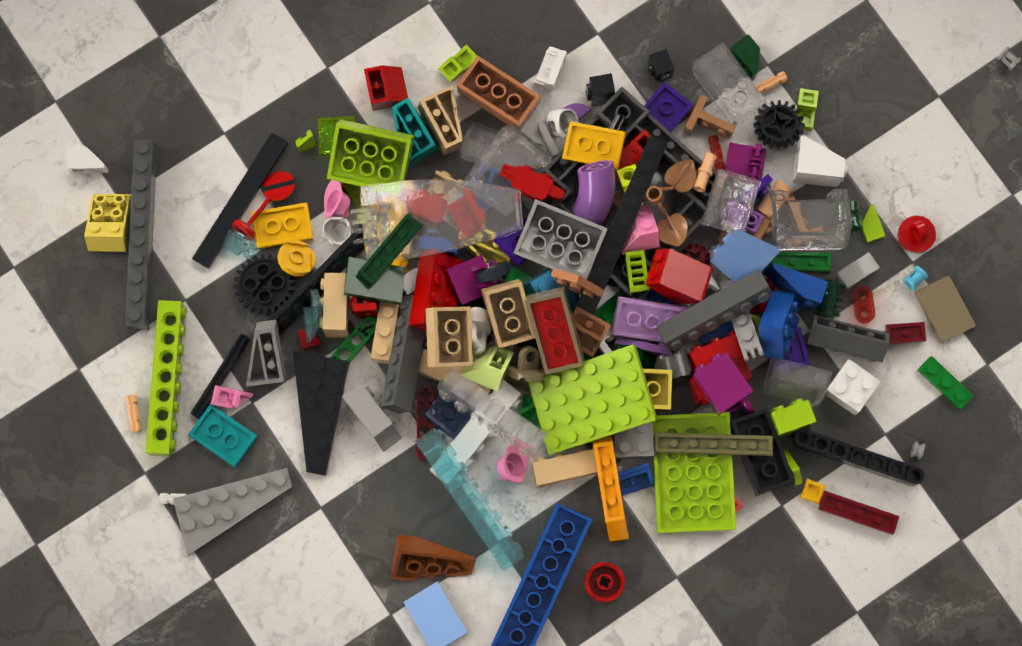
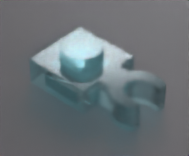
[222,229,258,259]

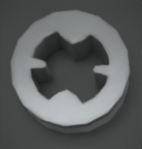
[910,441,925,461]

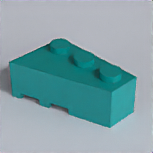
[392,98,440,168]

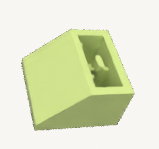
[461,345,514,391]

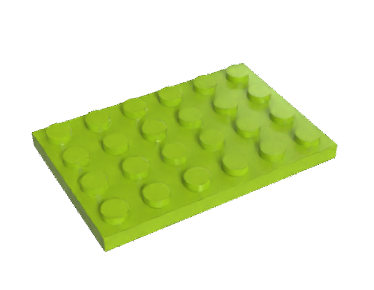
[528,344,658,455]
[652,412,736,533]

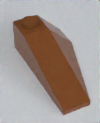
[391,535,476,582]

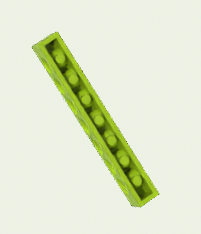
[145,300,187,456]

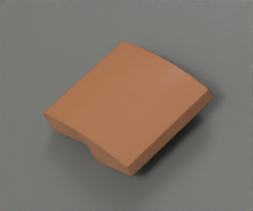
[573,306,611,357]

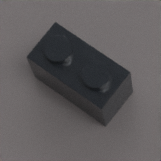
[585,73,615,106]

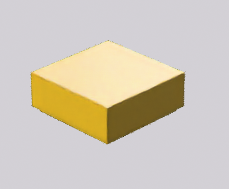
[800,479,825,504]

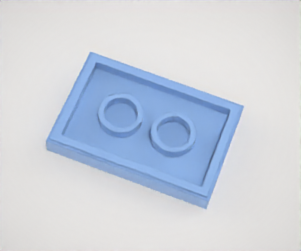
[404,582,467,646]

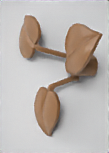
[613,159,697,247]

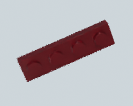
[818,491,899,535]

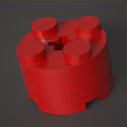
[584,562,625,603]

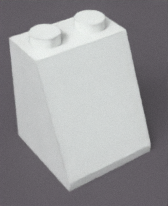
[792,136,848,187]

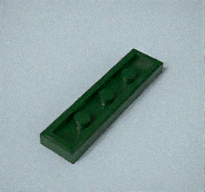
[358,213,424,285]

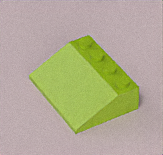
[327,120,415,195]

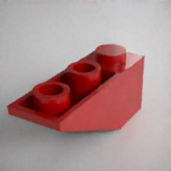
[615,130,650,181]

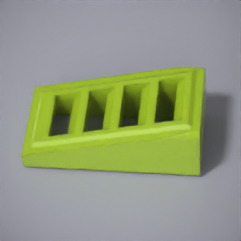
[624,250,650,293]

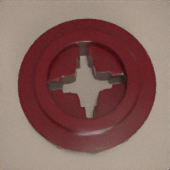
[681,243,710,266]

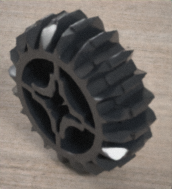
[753,100,805,151]

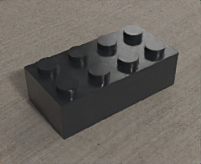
[730,408,795,497]

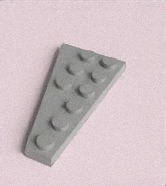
[173,468,292,556]

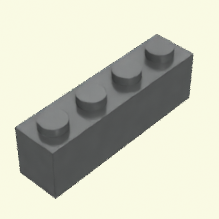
[807,315,890,363]

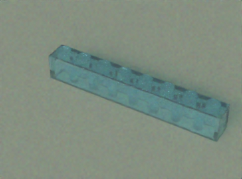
[414,427,524,571]

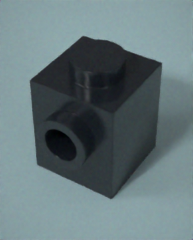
[647,49,674,81]

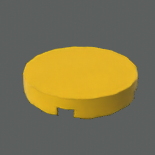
[277,240,316,276]

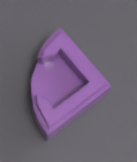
[564,103,591,122]

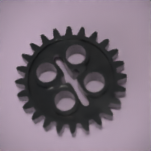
[233,254,296,316]

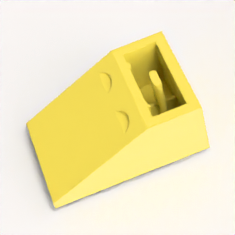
[84,194,131,252]

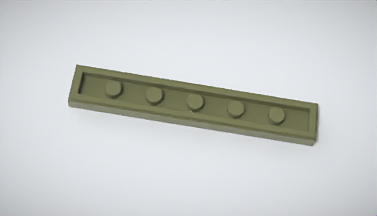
[654,433,773,456]

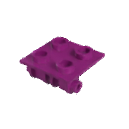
[724,142,767,184]

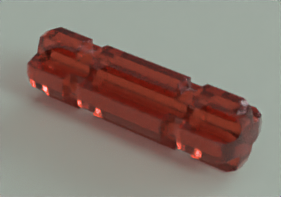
[708,135,726,171]

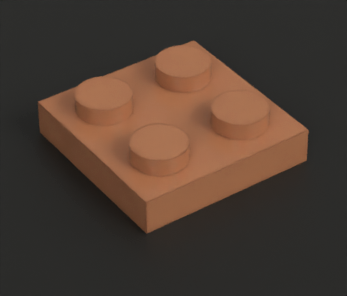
[550,269,604,298]

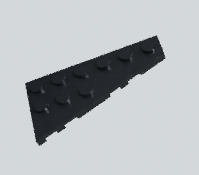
[293,351,350,476]

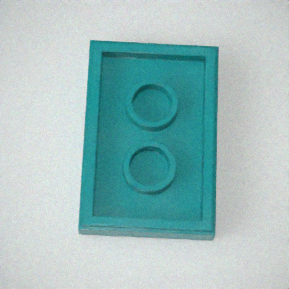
[188,404,258,468]

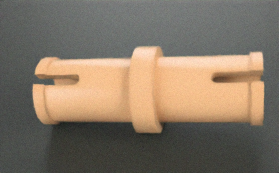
[693,153,717,192]

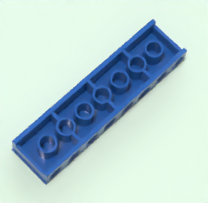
[491,503,593,646]

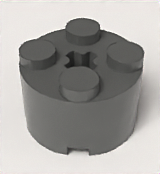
[654,349,696,389]

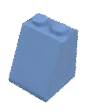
[710,229,781,282]

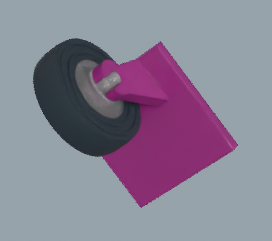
[446,254,511,305]

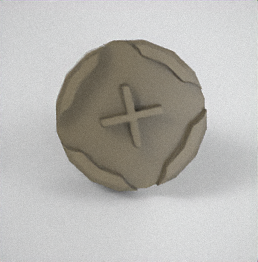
[508,346,546,382]

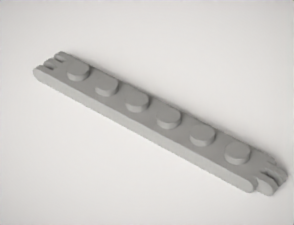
[710,243,764,362]

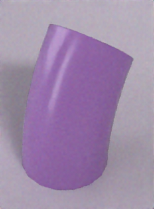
[572,160,616,226]

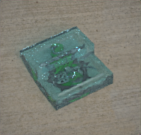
[303,289,321,342]

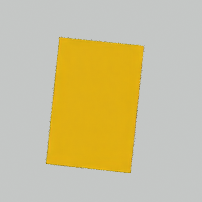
[562,121,626,170]
[251,202,314,250]

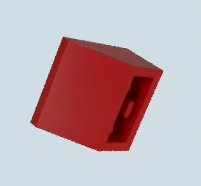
[364,65,408,111]

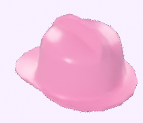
[324,180,350,218]
[497,440,529,483]

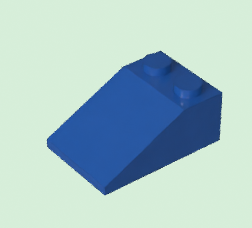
[763,263,828,311]

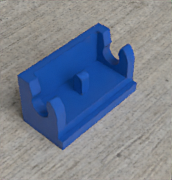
[618,463,654,496]

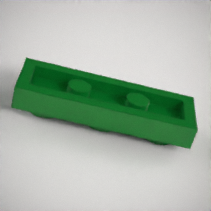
[917,356,974,410]

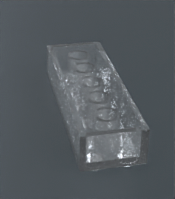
[437,367,548,458]

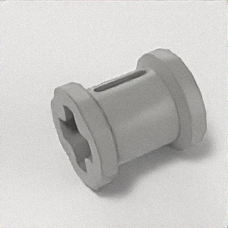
[997,47,1022,71]

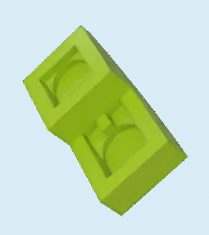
[438,44,477,82]
[793,88,819,131]

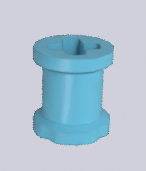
[903,266,928,291]

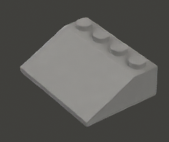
[514,199,608,280]

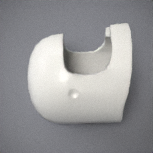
[545,109,579,138]

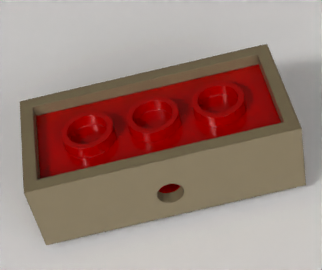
[525,286,585,375]

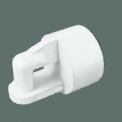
[471,307,491,354]

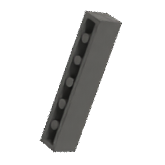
[656,270,774,352]
[381,295,425,414]

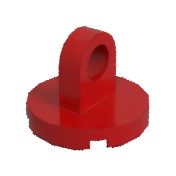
[897,215,936,254]

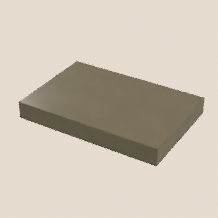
[914,276,976,343]

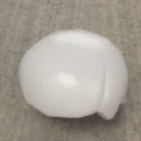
[322,217,353,245]

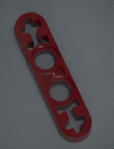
[416,385,435,461]

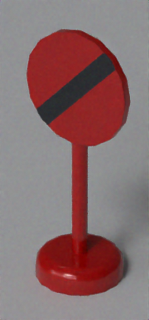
[232,171,295,241]

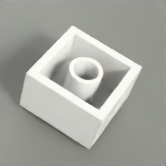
[823,359,881,416]

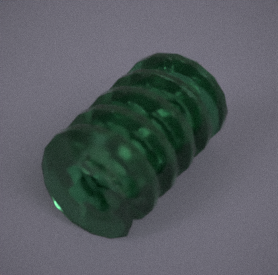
[815,279,846,319]

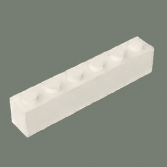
[430,380,522,486]

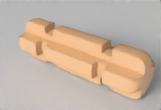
[752,71,788,96]
[126,394,142,432]

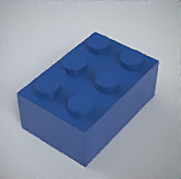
[759,291,799,359]

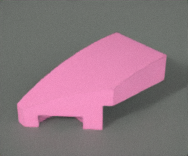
[211,385,253,408]

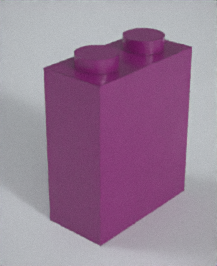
[692,352,753,415]

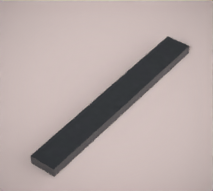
[192,133,288,269]

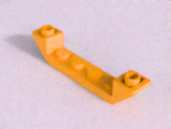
[593,435,629,542]

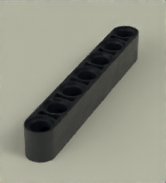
[792,429,925,487]

